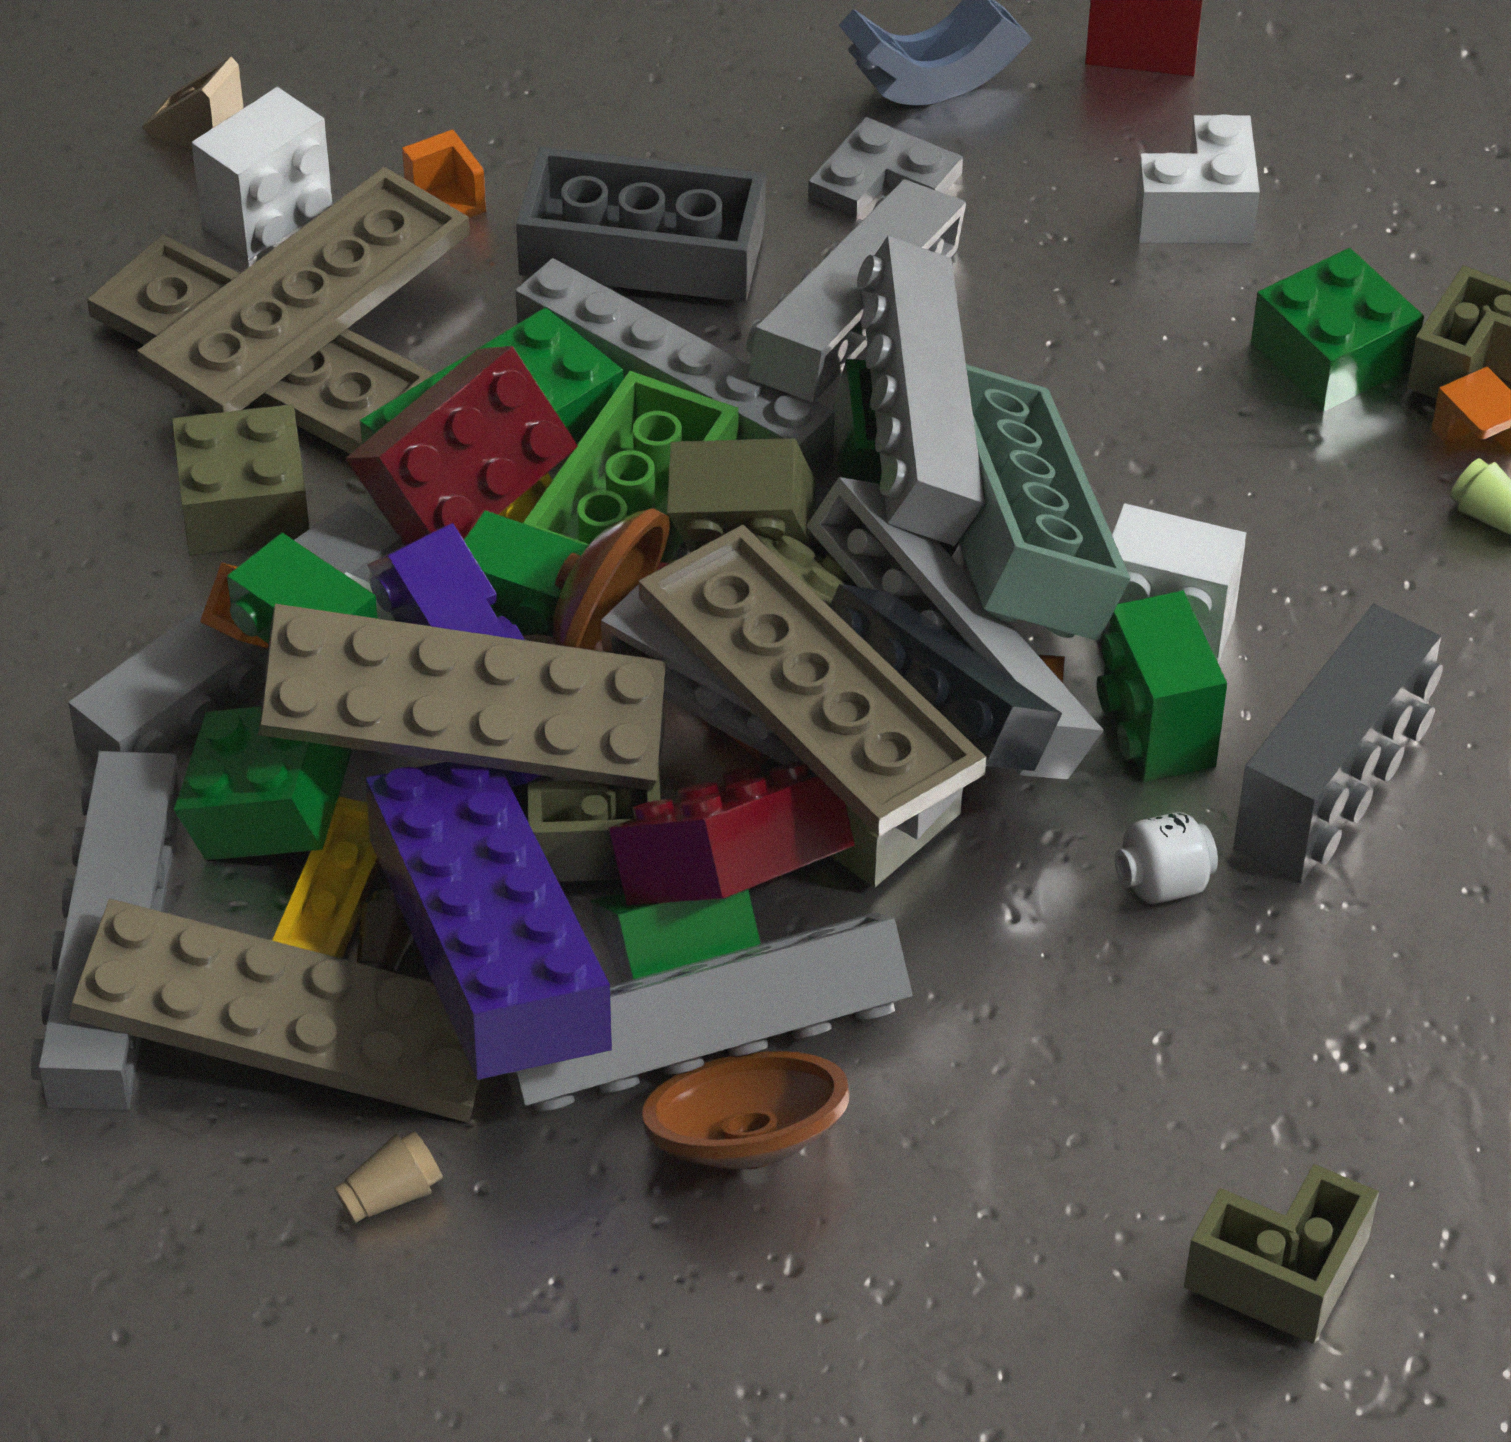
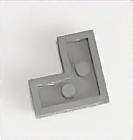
[808,117,963,218]

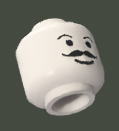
[1115,812,1218,905]

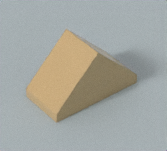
[142,57,244,150]

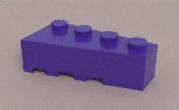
[367,523,541,787]

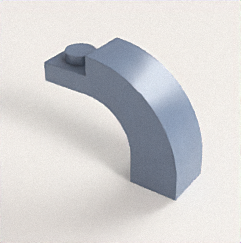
[839,0,1032,105]

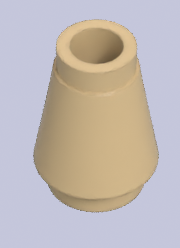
[334,1131,443,1224]

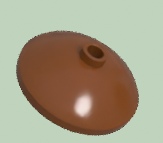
[553,508,670,651]
[642,1051,850,1169]

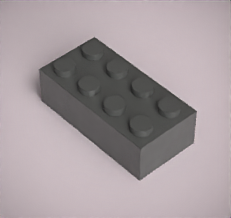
[516,147,766,302]
[1233,603,1443,883]

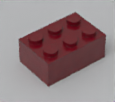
[345,346,578,546]
[609,761,855,905]

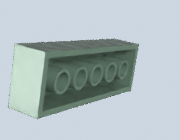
[958,364,1131,641]

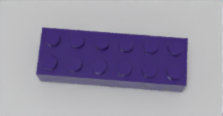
[365,762,612,1080]

